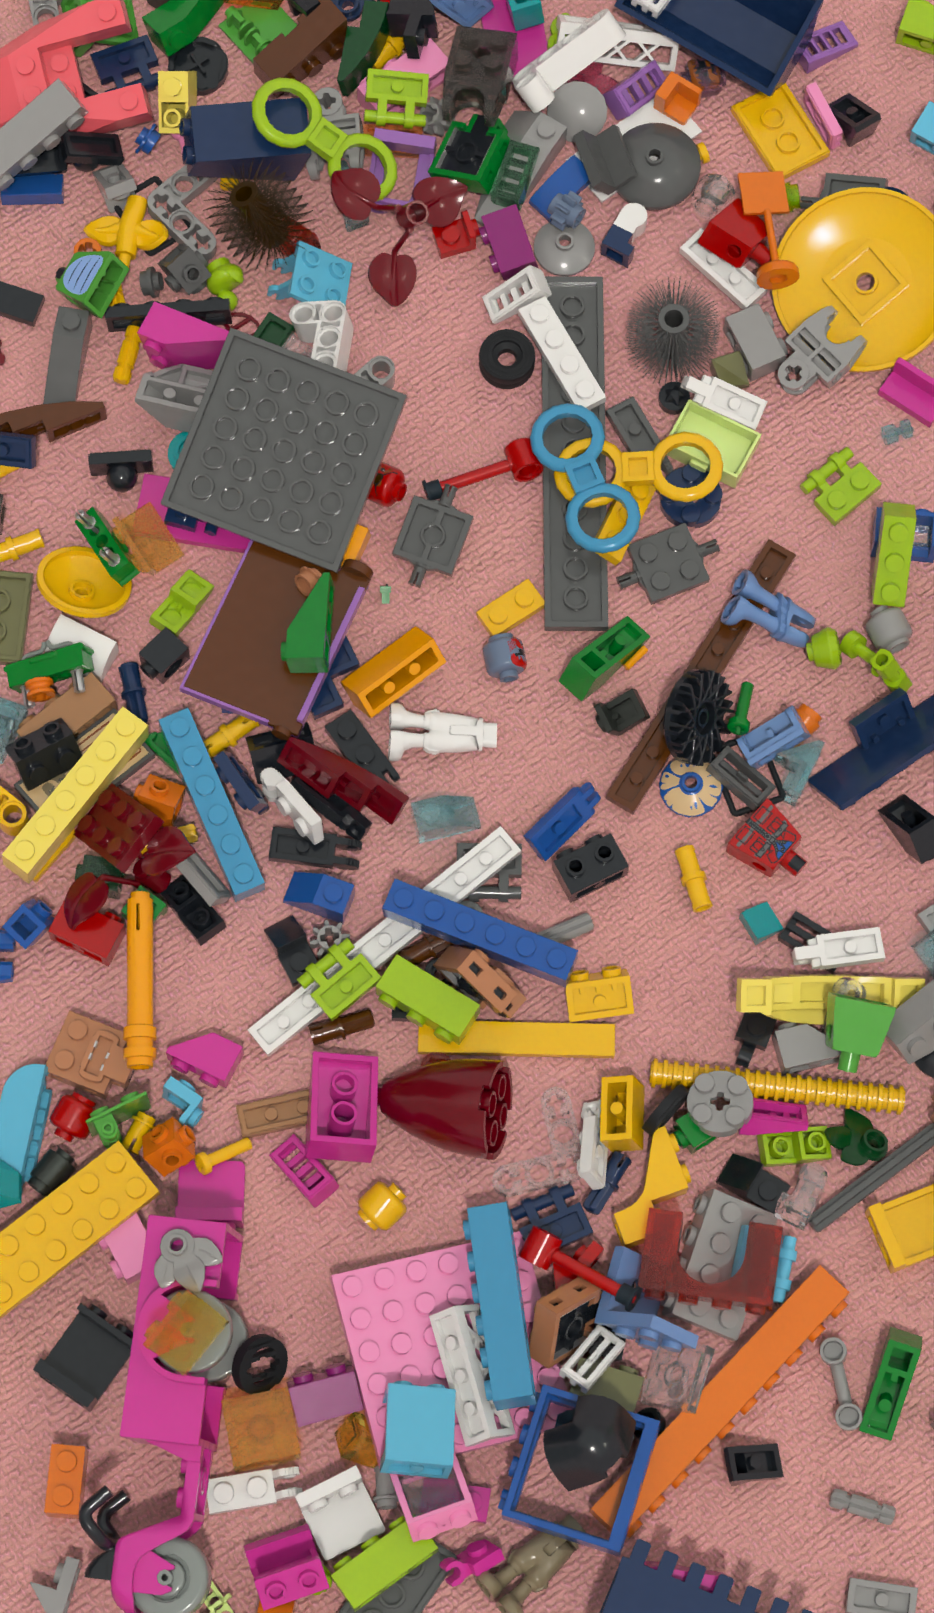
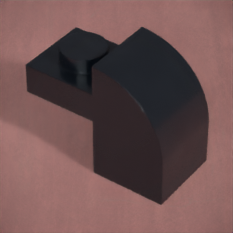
[386,0,439,59]

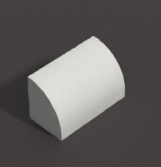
[45,614,119,683]

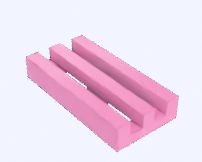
[803,82,843,150]

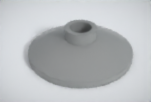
[534,222,595,276]

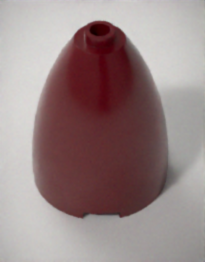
[377,1059,513,1160]

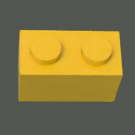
[600,1075,645,1152]

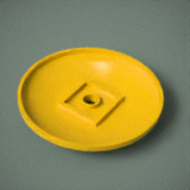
[772,187,934,372]

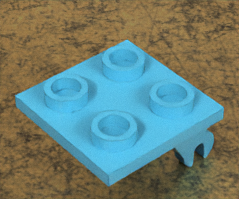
[267,240,353,305]

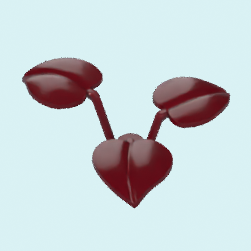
[330,168,468,307]
[64,826,196,930]

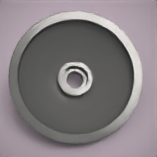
[616,123,701,210]

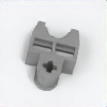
[305,87,365,181]
[778,305,868,395]

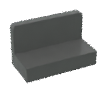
[573,125,637,195]

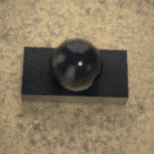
[59,131,124,172]
[88,449,154,493]

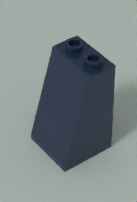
[179,98,312,181]

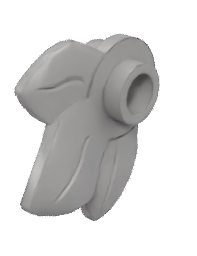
[154,1229,223,1293]

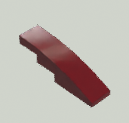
[277,736,410,825]

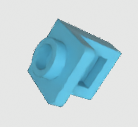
[162,1076,204,1128]

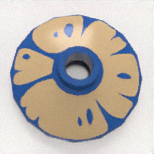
[659,759,723,818]

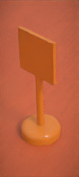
[737,171,799,290]

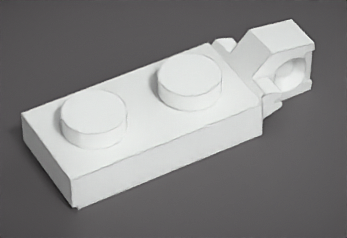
[680,375,767,430]
[791,927,886,970]
[577,1099,608,1190]

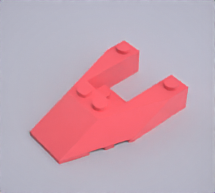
[0,0,154,133]

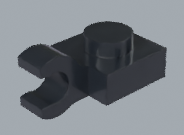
[734,1012,777,1068]

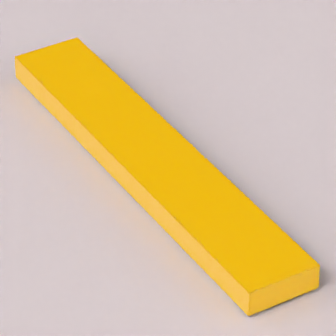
[418,1021,615,1059]

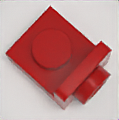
[432,210,480,259]

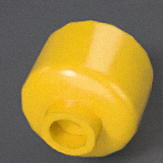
[357,1181,407,1231]

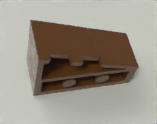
[253,0,347,99]

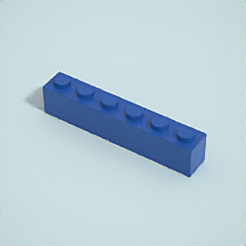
[382,879,578,988]

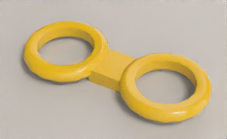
[554,432,723,508]

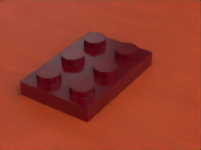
[73,783,164,873]

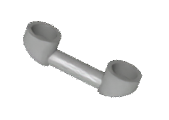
[820,1337,863,1431]

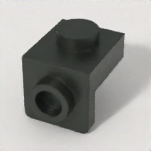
[594,689,650,736]

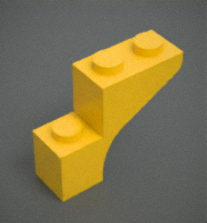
[612,1126,691,1249]

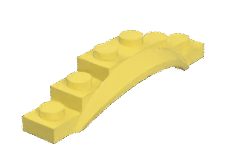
[736,974,925,1025]

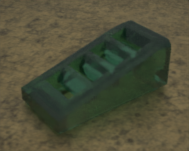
[490,140,540,211]

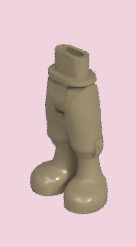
[474,1514,586,1613]

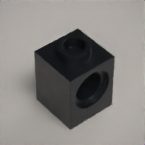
[139,627,190,684]

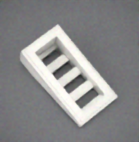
[482,265,552,324]

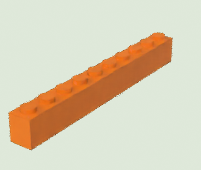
[590,1265,850,1539]

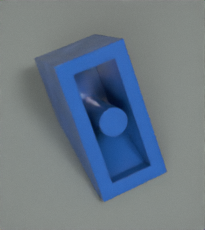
[283,872,355,924]

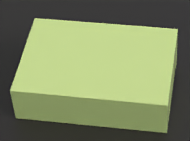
[667,399,762,488]

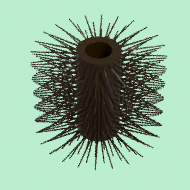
[203,157,315,272]

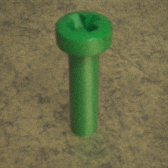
[727,682,754,735]

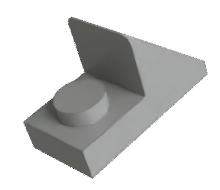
[92,164,137,213]
[30,1556,83,1613]

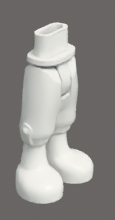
[388,703,497,761]

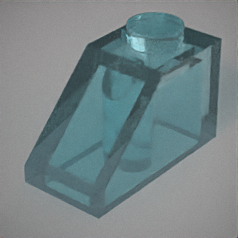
[411,795,481,844]

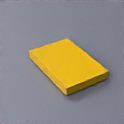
[731,83,830,180]

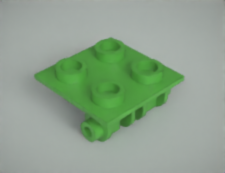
[218,0,297,63]
[85,1091,151,1149]

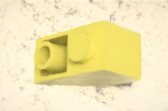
[158,71,197,134]

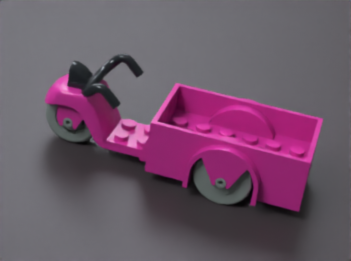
[79,1215,249,1613]

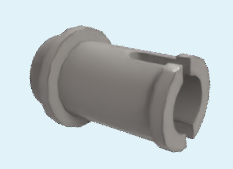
[373,1466,398,1510]

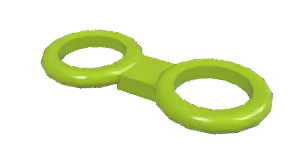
[252,77,398,202]

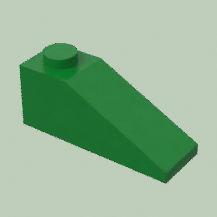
[142,0,226,57]
[281,572,335,673]
[559,616,651,702]
[859,1326,923,1441]

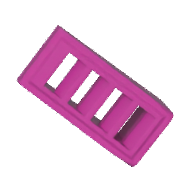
[738,1098,809,1135]
[269,1134,339,1208]

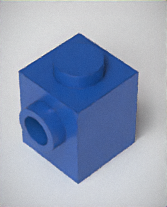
[2,898,55,949]

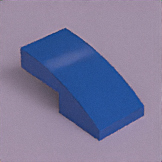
[529,155,591,222]

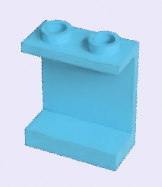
[380,1381,456,1479]

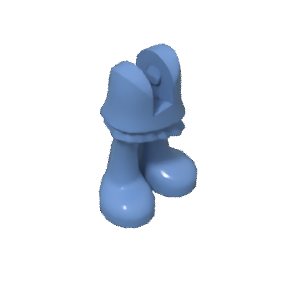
[721,569,816,648]

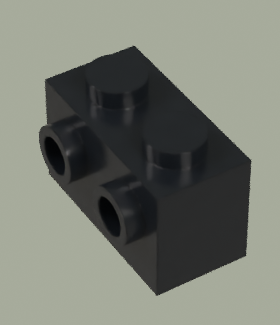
[552,833,629,903]

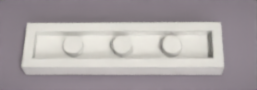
[518,296,606,410]

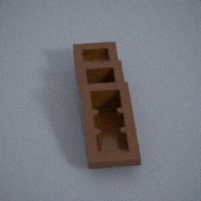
[0,401,107,442]

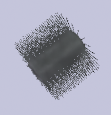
[625,276,720,384]

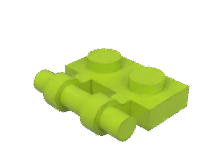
[364,68,429,129]
[799,447,882,526]
[296,938,381,1021]

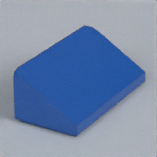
[0,174,64,205]

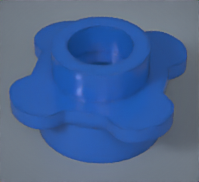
[134,123,161,155]

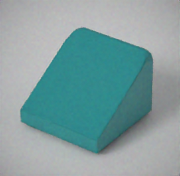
[739,901,784,945]

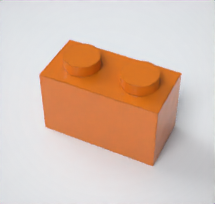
[44,1444,89,1519]

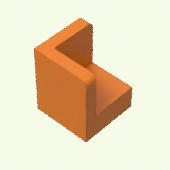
[653,71,702,125]

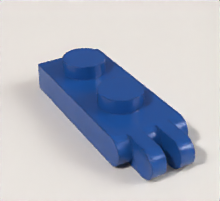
[524,782,601,861]

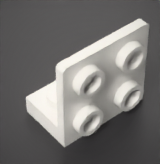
[295,1465,385,1561]

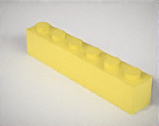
[2,706,149,884]

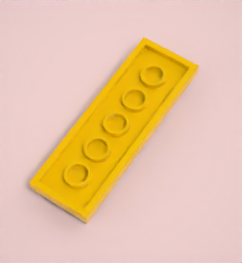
[0,1140,160,1319]

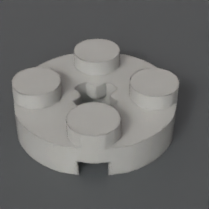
[687,1071,754,1137]

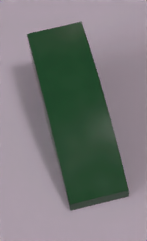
[337,0,390,96]

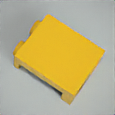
[865,1183,934,1274]

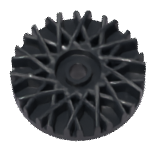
[663,668,734,766]

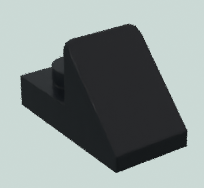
[828,93,882,147]
[264,915,317,987]
[716,1154,790,1214]
[723,1443,784,1486]

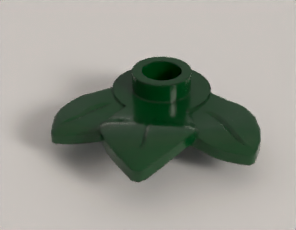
[824,1109,888,1166]

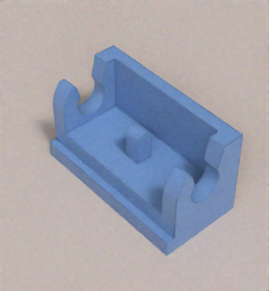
[736,705,811,769]

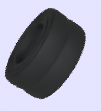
[479,329,535,389]

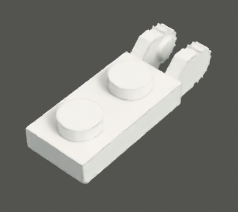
[260,767,324,845]
[207,1466,303,1515]

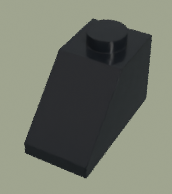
[878,794,934,864]

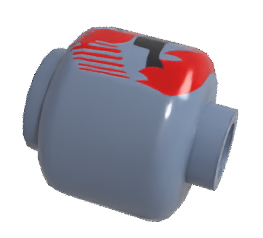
[483,633,527,683]

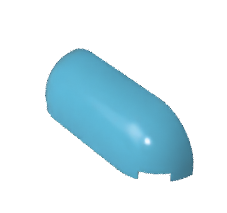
[0,1064,52,1193]

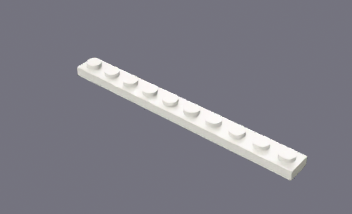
[248,826,521,1057]

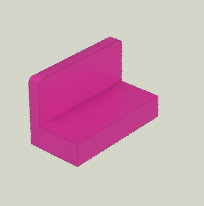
[878,357,934,428]

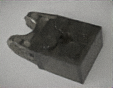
[442,26,518,127]

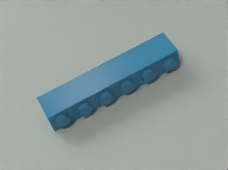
[158,708,265,902]
[463,1202,537,1411]

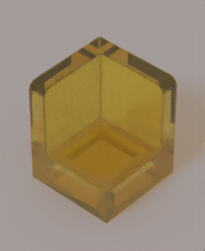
[335,1412,378,1468]

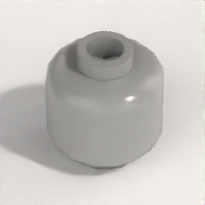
[865,605,913,654]

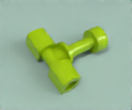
[840,630,913,692]

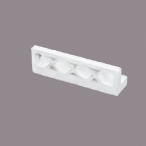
[556,14,679,72]
[429,1304,516,1447]

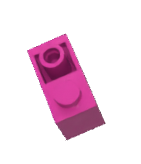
[166,1032,244,1088]

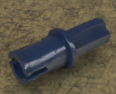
[118,662,148,723]
[583,1151,632,1215]

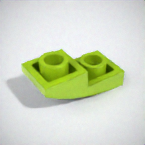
[757,1126,832,1167]

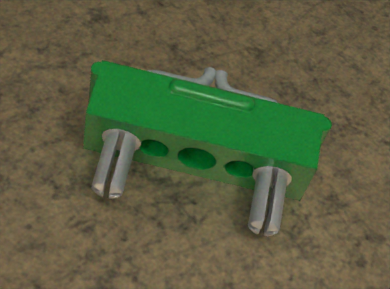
[74,506,141,587]
[4,640,94,709]

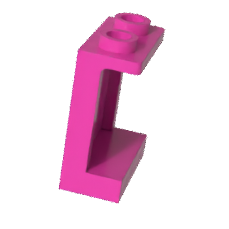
[243,1524,329,1611]

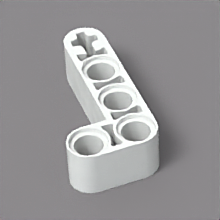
[512,9,626,113]
[289,300,354,372]

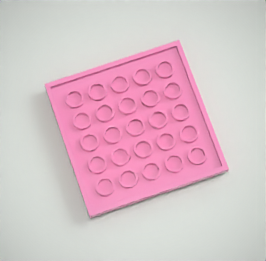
[330,1231,572,1474]

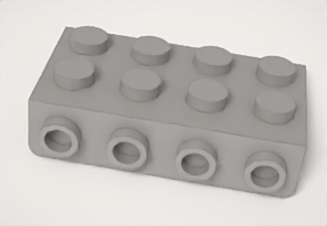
[661,1189,779,1341]

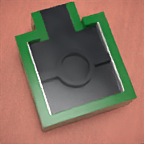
[428,114,513,195]

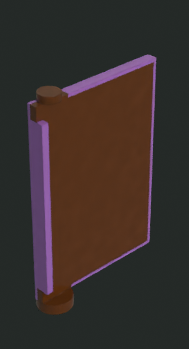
[179,540,374,741]

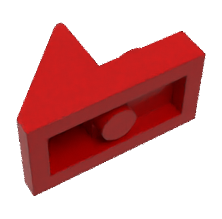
[551,1241,604,1291]

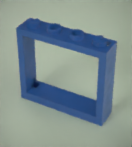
[498,1384,660,1557]

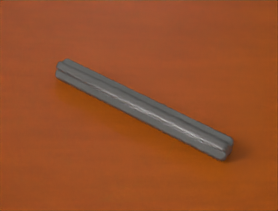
[807,1123,934,1233]

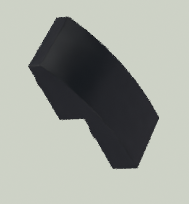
[160,875,227,946]

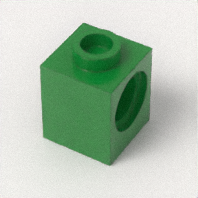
[673,1113,719,1154]

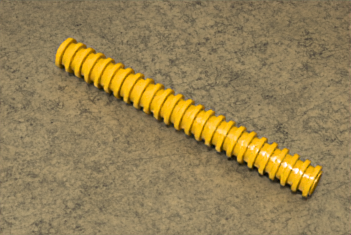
[649,1058,906,1115]

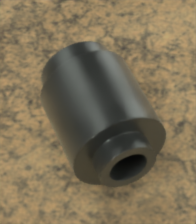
[27,1148,75,1197]

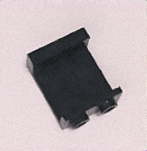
[33,1303,133,1412]

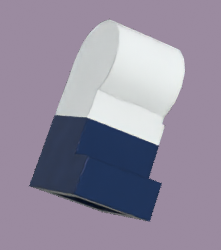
[601,203,647,268]

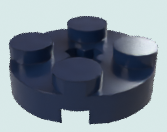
[659,464,723,528]

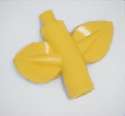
[83,195,169,268]

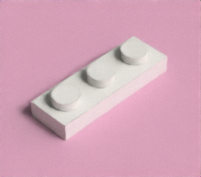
[679,228,768,310]

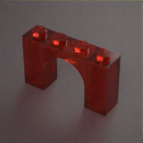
[638,1208,783,1315]

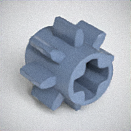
[547,190,586,231]

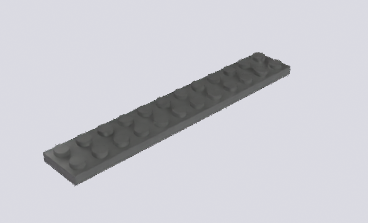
[542,276,608,631]

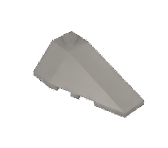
[474,111,567,226]

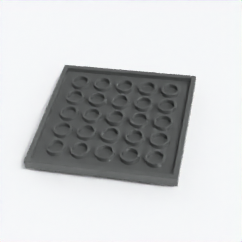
[160,327,408,574]

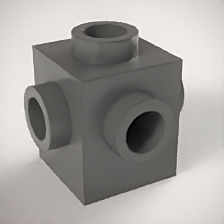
[157,244,212,295]

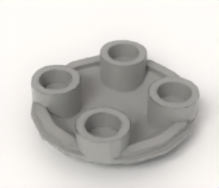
[547,81,607,142]

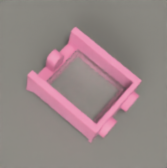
[389,1451,478,1542]

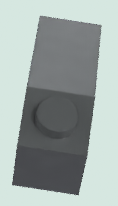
[43,306,93,404]

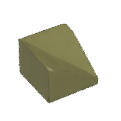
[710,351,750,389]

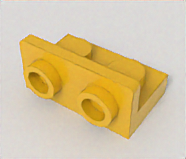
[564,965,634,1022]

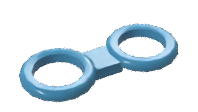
[530,403,641,554]

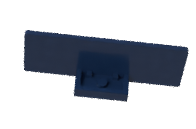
[808,687,934,810]

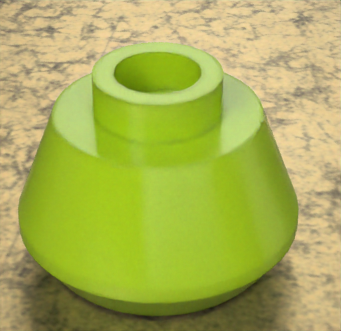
[806,627,842,670]

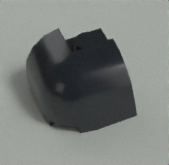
[543,1394,636,1491]

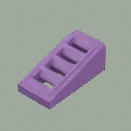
[798,20,858,74]
[603,60,666,120]

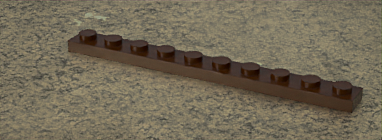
[606,539,796,815]

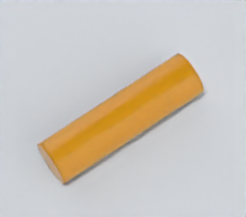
[623,645,648,671]

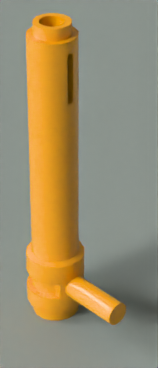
[123,891,157,1070]

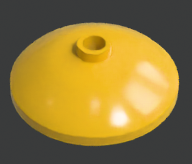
[36,546,132,618]

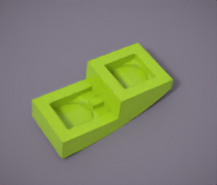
[149,569,214,637]

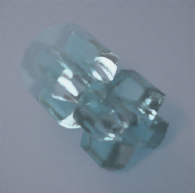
[880,419,914,445]

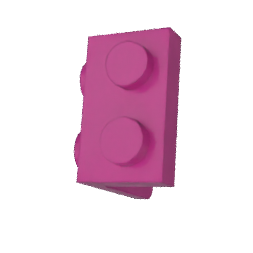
[175,1160,245,1230]

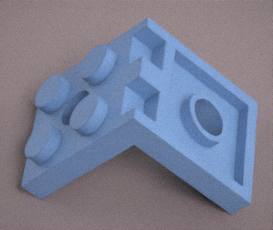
[594,1246,699,1352]

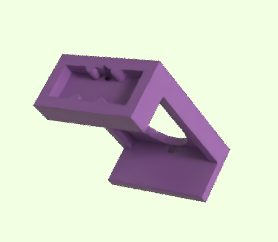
[369,127,437,214]

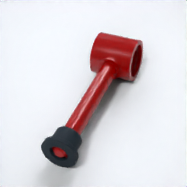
[422,438,544,500]
[518,1225,642,1312]

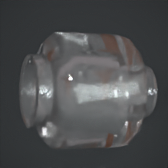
[691,174,735,219]

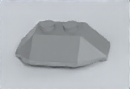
[135,364,213,433]

